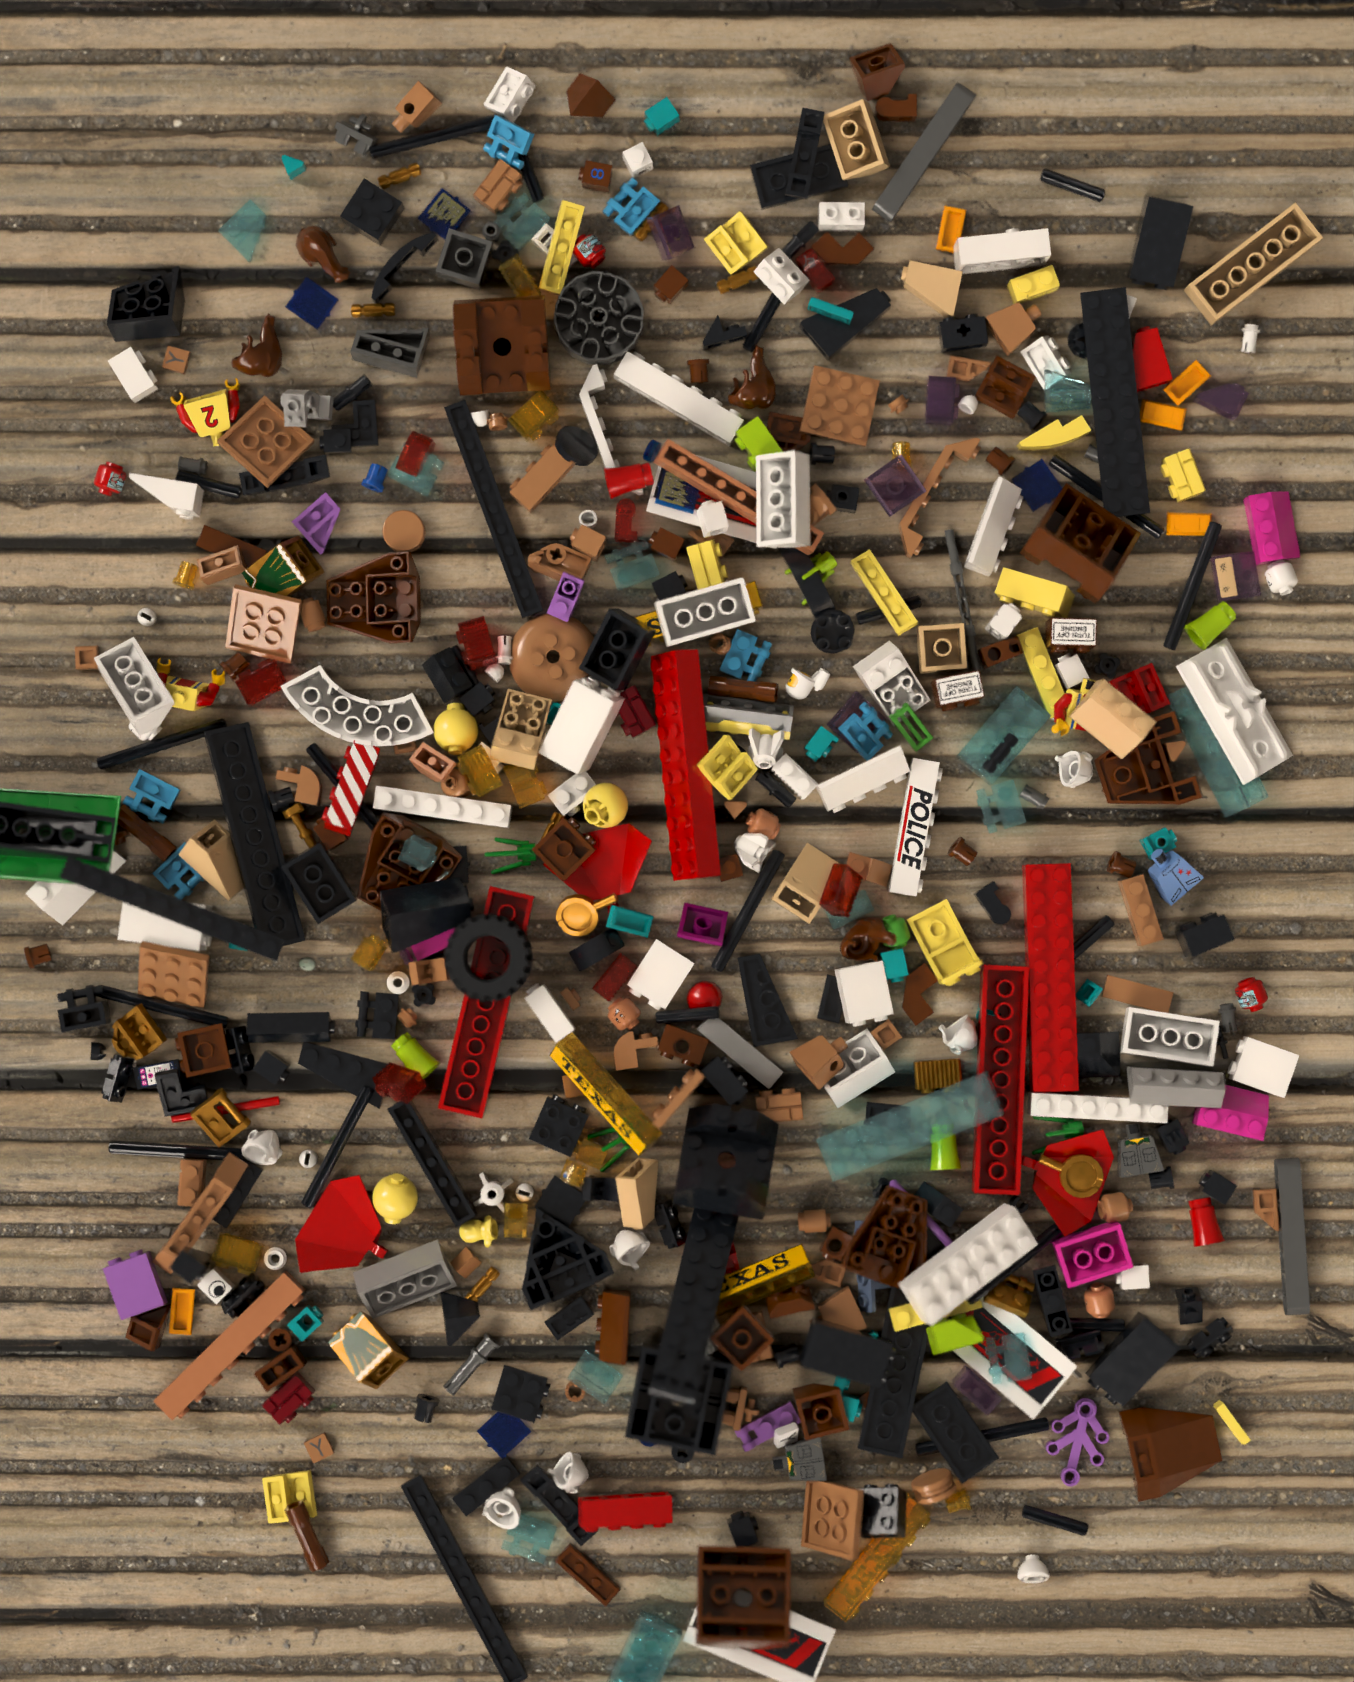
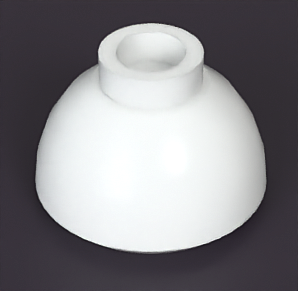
[1018,1555,1050,1583]

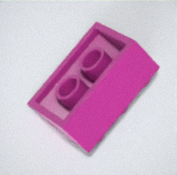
[1244,491,1301,566]
[1192,1085,1269,1141]
[1052,1222,1134,1288]

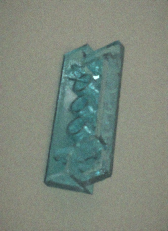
[1167,686,1269,818]

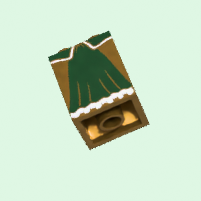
[242,535,325,597]
[328,1311,409,1390]

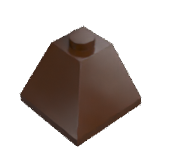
[849,43,905,101]
[792,1383,850,1441]

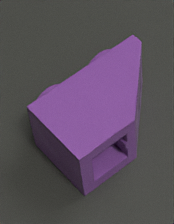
[547,572,585,622]

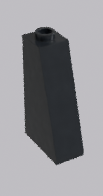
[799,288,891,361]

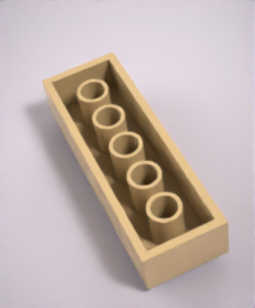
[1184,202,1323,326]

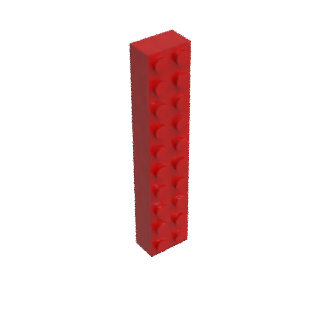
[651,649,721,881]
[1022,863,1079,1092]
[438,886,535,1119]
[972,964,1029,1195]

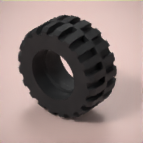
[444,914,533,1001]

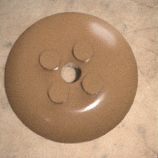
[509,613,594,703]

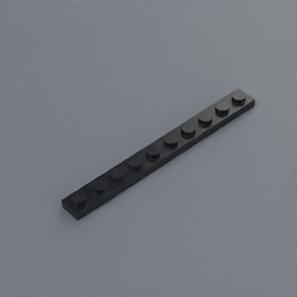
[444,400,543,619]
[60,856,285,961]
[401,1474,528,1682]

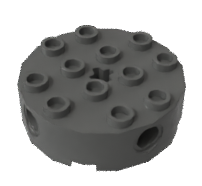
[554,271,644,365]

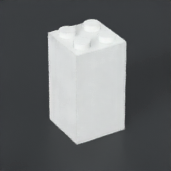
[538,676,625,774]
[117,902,215,951]

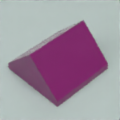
[677,902,728,946]

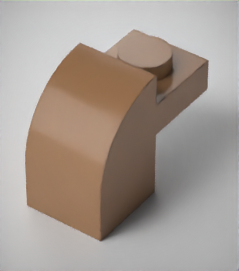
[276,765,322,806]
[409,958,450,985]
[614,1031,658,1071]

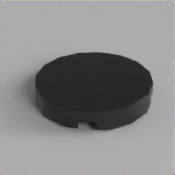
[555,426,598,466]

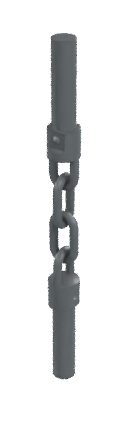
[944,529,981,671]

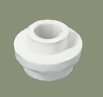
[387,971,410,994]
[264,1247,287,1270]

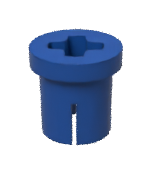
[361,463,388,492]

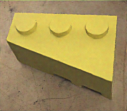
[995,567,1075,618]

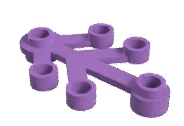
[1045,1398,1109,1486]

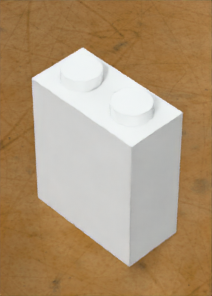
[627,939,694,1010]
[835,960,894,1027]
[524,983,576,1043]
[1228,1036,1299,1098]

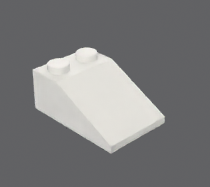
[129,473,204,520]

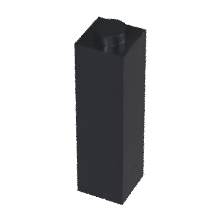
[246,1012,335,1043]

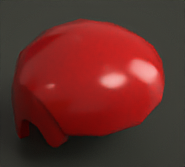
[686,981,723,1009]

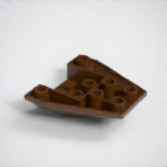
[326,552,421,644]
[357,813,462,911]
[841,1186,927,1289]
[1118,1407,1222,1502]

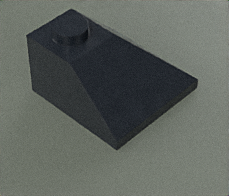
[1077,1031,1121,1078]

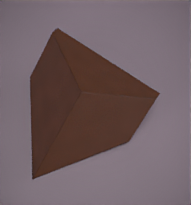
[567,73,616,118]
[125,1304,171,1351]

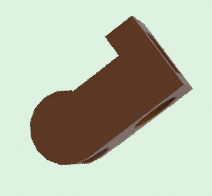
[874,94,917,122]
[977,636,1024,669]

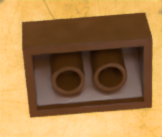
[595,1289,631,1365]

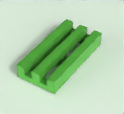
[888,703,933,752]

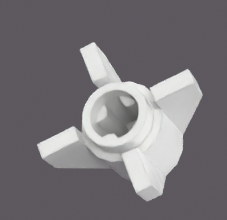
[748,728,784,769]
[734,833,776,873]
[473,1172,514,1213]

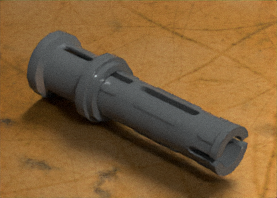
[443,1333,501,1396]

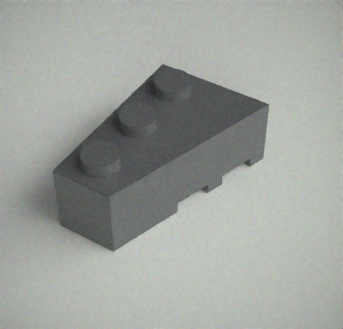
[351,328,430,378]

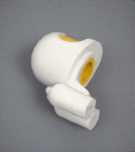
[785,667,830,700]

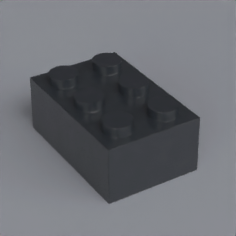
[579,608,656,691]
[281,841,357,924]

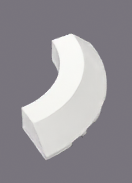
[280,665,434,746]

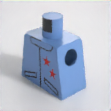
[1148,849,1204,906]

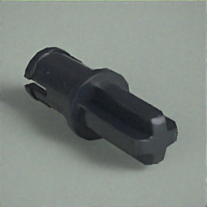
[782,221,819,259]
[333,374,373,411]
[755,769,796,808]

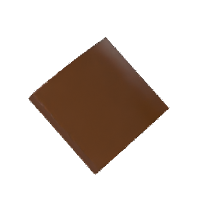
[975,356,1036,419]

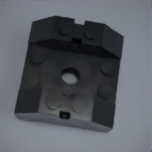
[672,1103,779,1220]
[625,1342,733,1456]

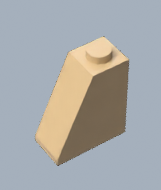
[901,260,963,318]
[615,1157,658,1230]

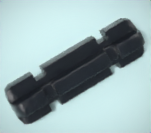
[982,733,1019,774]

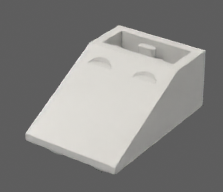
[853,641,930,726]

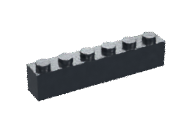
[387,1096,477,1227]

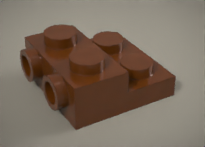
[531,816,597,882]
[175,1023,232,1077]

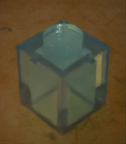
[398,835,438,871]

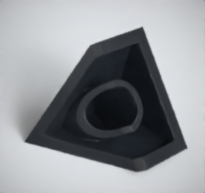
[440,1292,480,1347]

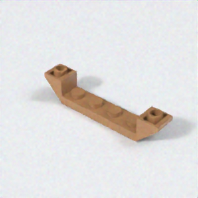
[898,438,981,559]
[152,1152,248,1274]

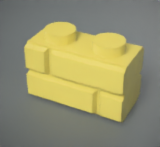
[1007,265,1060,304]
[1160,448,1206,502]
[686,539,728,590]

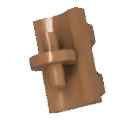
[722,1386,760,1431]

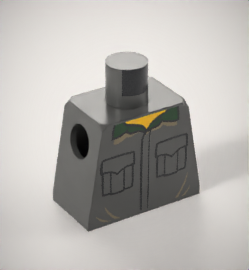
[1117,1123,1164,1178]
[773,1437,827,1481]

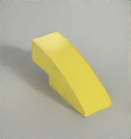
[1017,415,1091,450]

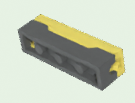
[703,694,794,740]

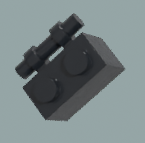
[422,645,479,704]
[57,985,111,1032]

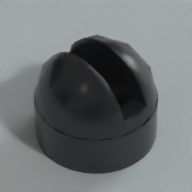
[90,1042,107,1061]

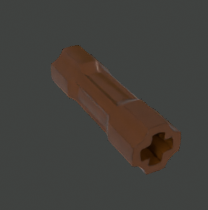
[708,676,779,703]
[118,804,178,862]
[284,1500,329,1572]

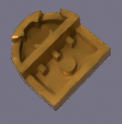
[112,1003,168,1060]

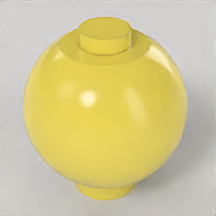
[433,703,478,755]
[583,783,628,828]
[372,1173,418,1224]

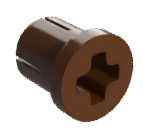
[687,359,710,383]
[985,446,1016,476]
[219,652,249,681]
[947,837,978,866]
[1107,851,1136,878]
[24,944,52,969]
[268,1328,292,1351]

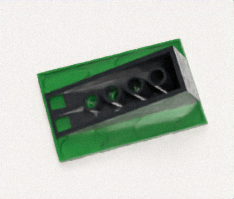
[0,788,121,885]

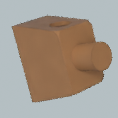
[392,81,443,133]
[985,302,1042,357]
[789,1035,848,1090]
[809,1285,867,1330]

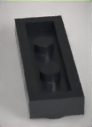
[212,1158,264,1228]
[452,1455,520,1516]

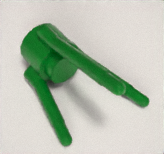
[484,837,536,874]
[1032,1116,1084,1155]
[587,1122,640,1172]

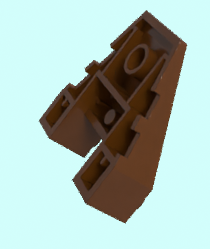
[1094,711,1203,804]

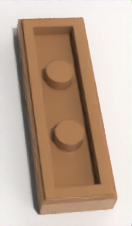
[1101,975,1174,1013]

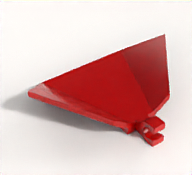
[543,823,652,914]
[1021,1129,1114,1237]
[295,1175,388,1273]

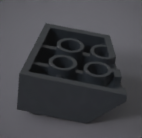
[107,266,185,342]

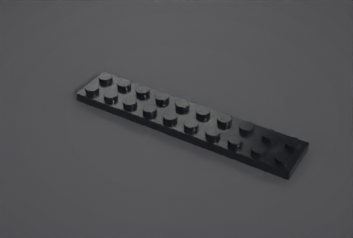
[1080,287,1150,517]
[204,722,305,946]
[857,1229,950,1459]

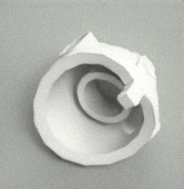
[1055,751,1093,788]
[939,1014,978,1055]
[241,1129,283,1165]
[609,1230,650,1270]
[547,1452,589,1493]
[482,1488,521,1529]

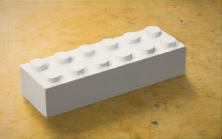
[898,1203,1038,1326]

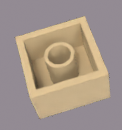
[916,623,967,674]

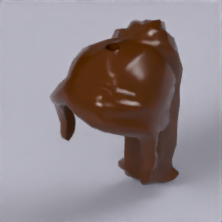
[296,226,350,283]
[231,313,282,377]
[728,345,776,409]
[840,917,896,962]

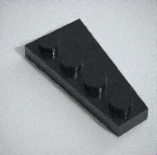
[738,954,798,1047]
[298,1042,392,1109]

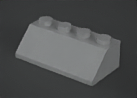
[1127,1066,1226,1108]
[353,1239,457,1319]

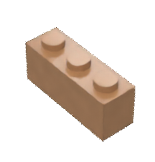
[510,443,576,514]
[1117,874,1164,946]

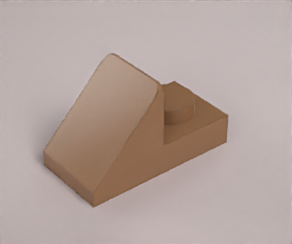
[843,852,893,887]

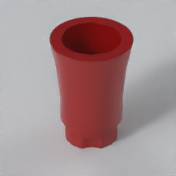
[603,463,654,499]
[1188,1197,1225,1247]

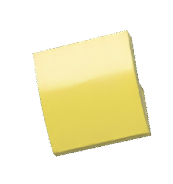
[704,211,769,275]
[697,735,758,800]
[262,1470,317,1523]

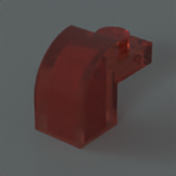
[395,431,436,477]

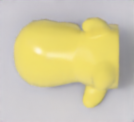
[459,1215,498,1248]

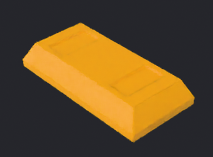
[936,206,966,253]
[1163,359,1211,406]
[1140,399,1187,431]
[1166,513,1212,536]
[169,1288,195,1335]

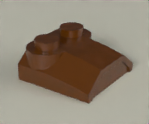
[765,1283,815,1319]

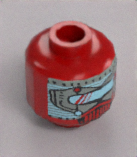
[573,234,606,269]
[93,461,127,497]
[1235,977,1268,1012]

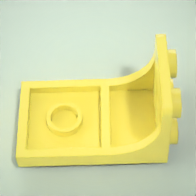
[906,899,983,986]

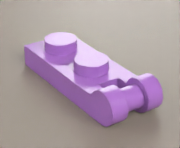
[734,1401,801,1452]

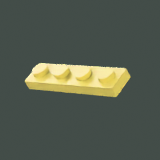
[538,200,585,295]
[851,549,918,636]
[1016,627,1065,719]
[888,1299,983,1332]

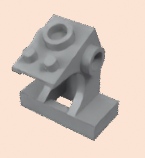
[281,389,334,427]

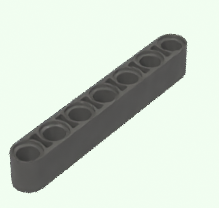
[872,82,976,223]
[1274,1157,1310,1316]

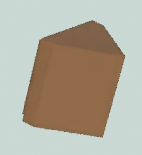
[1163,741,1186,763]
[724,800,747,819]
[450,1247,482,1279]

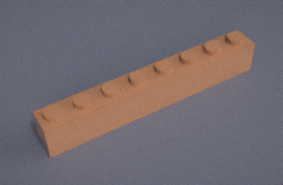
[653,439,824,555]
[153,1270,306,1421]

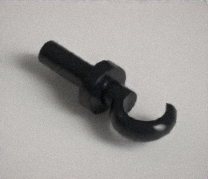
[1217,1025,1229,1059]

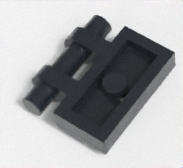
[355,991,399,1040]

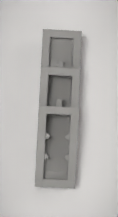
[697,1018,783,1089]

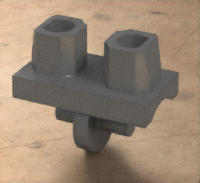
[334,114,379,155]

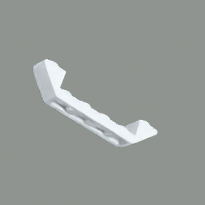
[579,364,646,495]

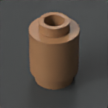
[300,597,326,633]
[798,1209,831,1233]

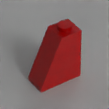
[1132,326,1173,392]

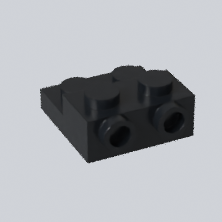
[491,1365,551,1423]

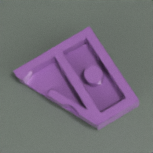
[292,492,341,555]

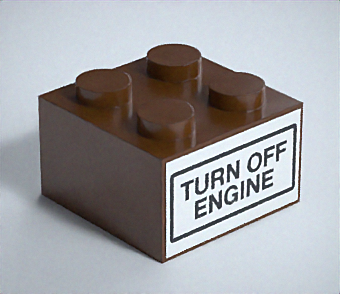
[1045,618,1097,654]
[931,670,985,712]
[710,1303,775,1372]

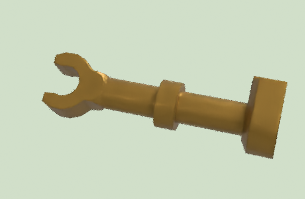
[282,802,316,848]

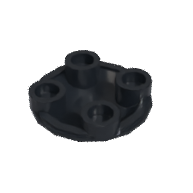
[810,609,854,654]

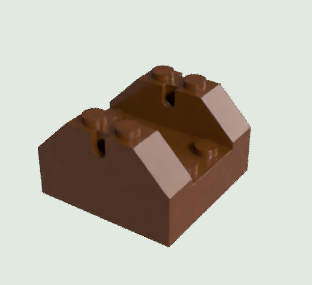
[453,295,551,396]
[1020,483,1141,603]
[696,1546,791,1650]

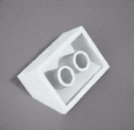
[824,1029,895,1108]

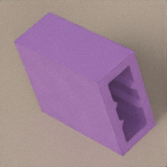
[103,1249,168,1320]

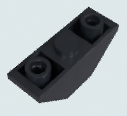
[1033,1265,1073,1337]

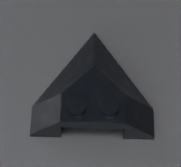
[522,1208,615,1310]

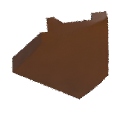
[767,412,811,452]

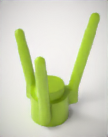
[785,551,838,605]

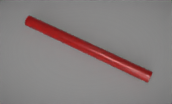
[171,1096,280,1123]

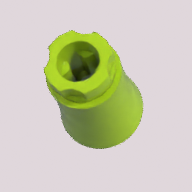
[1184,601,1236,650]
[391,1032,441,1084]
[930,1123,962,1170]

